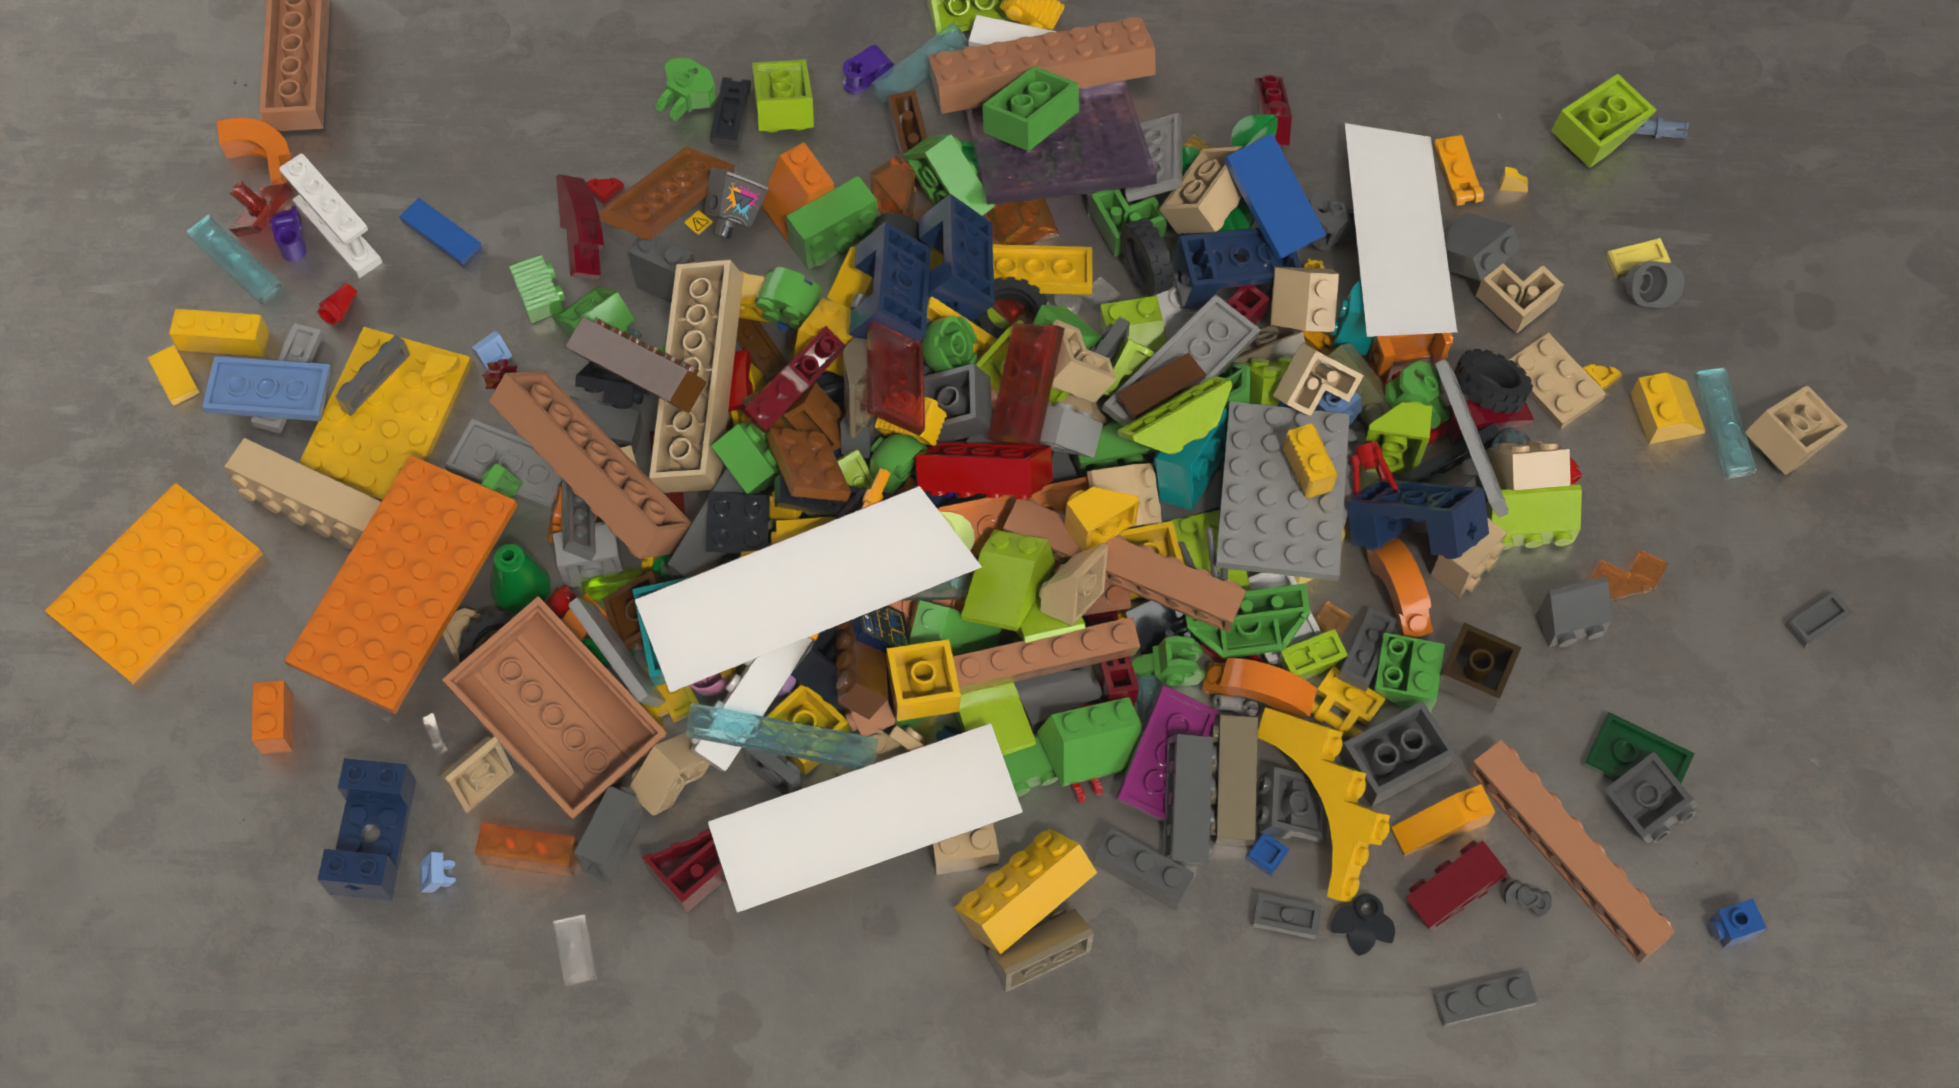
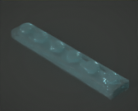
[685,703,878,769]

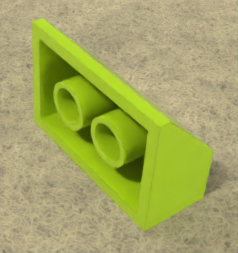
[927,0,1013,37]
[1360,402,1432,476]
[1486,484,1582,550]

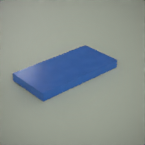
[1223,133,1326,261]

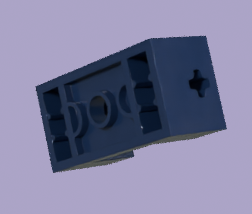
[919,194,995,322]
[849,221,931,360]
[1170,228,1301,309]
[1346,479,1489,559]
[318,758,416,901]

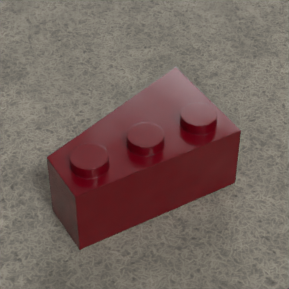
[642,829,726,913]
[1406,840,1511,931]

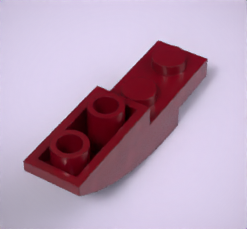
[556,174,604,280]
[742,326,846,433]

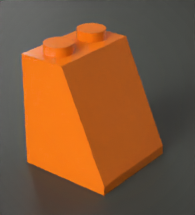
[761,142,834,245]

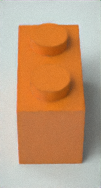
[252,680,293,754]

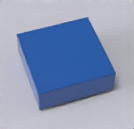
[1245,833,1290,876]

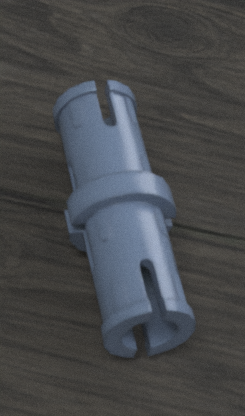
[1633,117,1689,140]

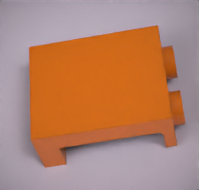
[1367,333,1453,382]

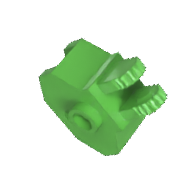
[655,58,717,121]
[1385,360,1451,429]
[1132,636,1205,687]

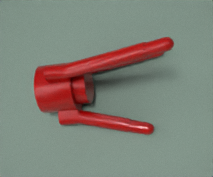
[1350,441,1398,496]

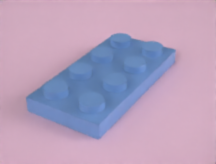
[202,356,332,421]

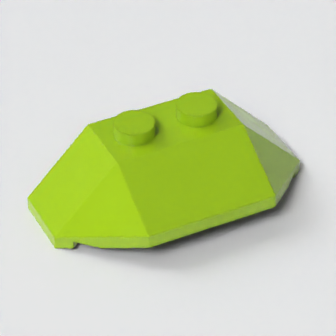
[1117,375,1232,454]

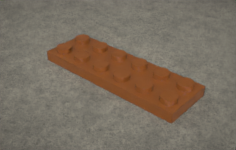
[599,146,735,240]

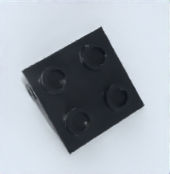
[706,492,769,554]
[1125,600,1200,655]

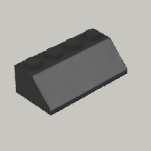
[668,468,762,581]

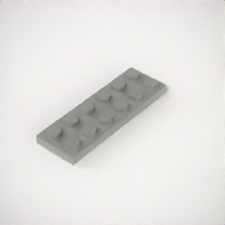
[1102,294,1261,427]

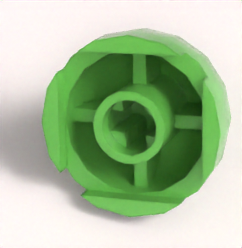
[921,315,977,373]
[870,433,928,493]

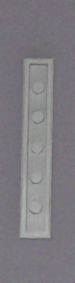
[1435,359,1509,517]

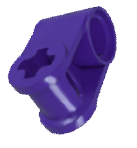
[843,45,895,94]
[268,205,307,262]

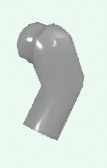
[1212,695,1260,717]

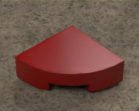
[586,178,624,206]

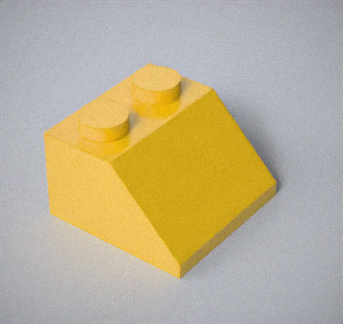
[1630,372,1705,444]
[1064,487,1140,551]

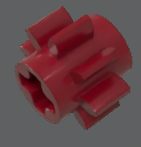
[482,359,517,390]

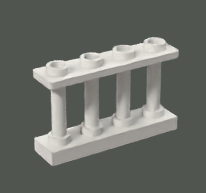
[279,154,382,278]

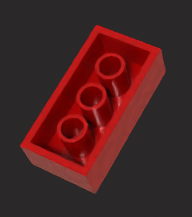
[915,441,1053,500]

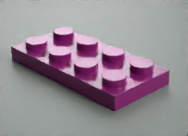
[1115,685,1218,822]

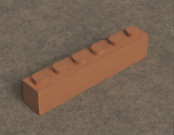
[953,617,1140,694]

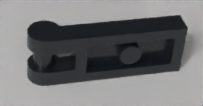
[710,77,751,147]

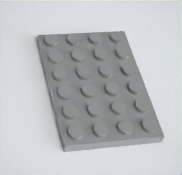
[1215,401,1349,581]

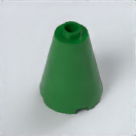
[490,544,551,614]

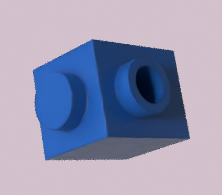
[1710,899,1767,949]

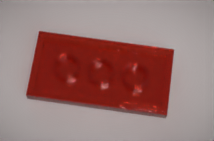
[867,321,925,436]
[988,323,1065,446]

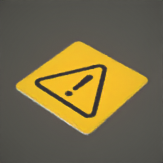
[684,210,713,235]

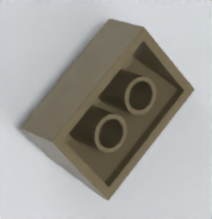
[1233,324,1306,363]
[988,909,1094,993]

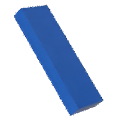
[399,198,482,266]

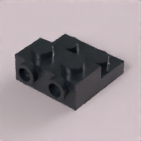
[575,362,650,409]

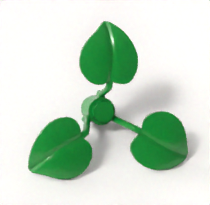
[1182,114,1278,232]

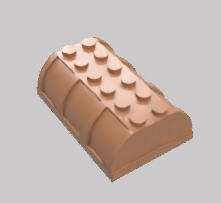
[442,596,667,821]

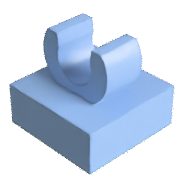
[471,331,512,371]
[420,852,456,893]

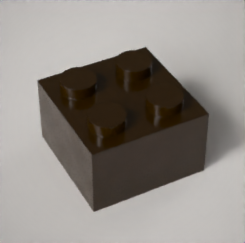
[1439,622,1522,712]

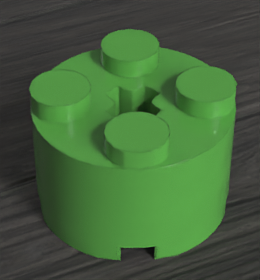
[755,267,823,331]

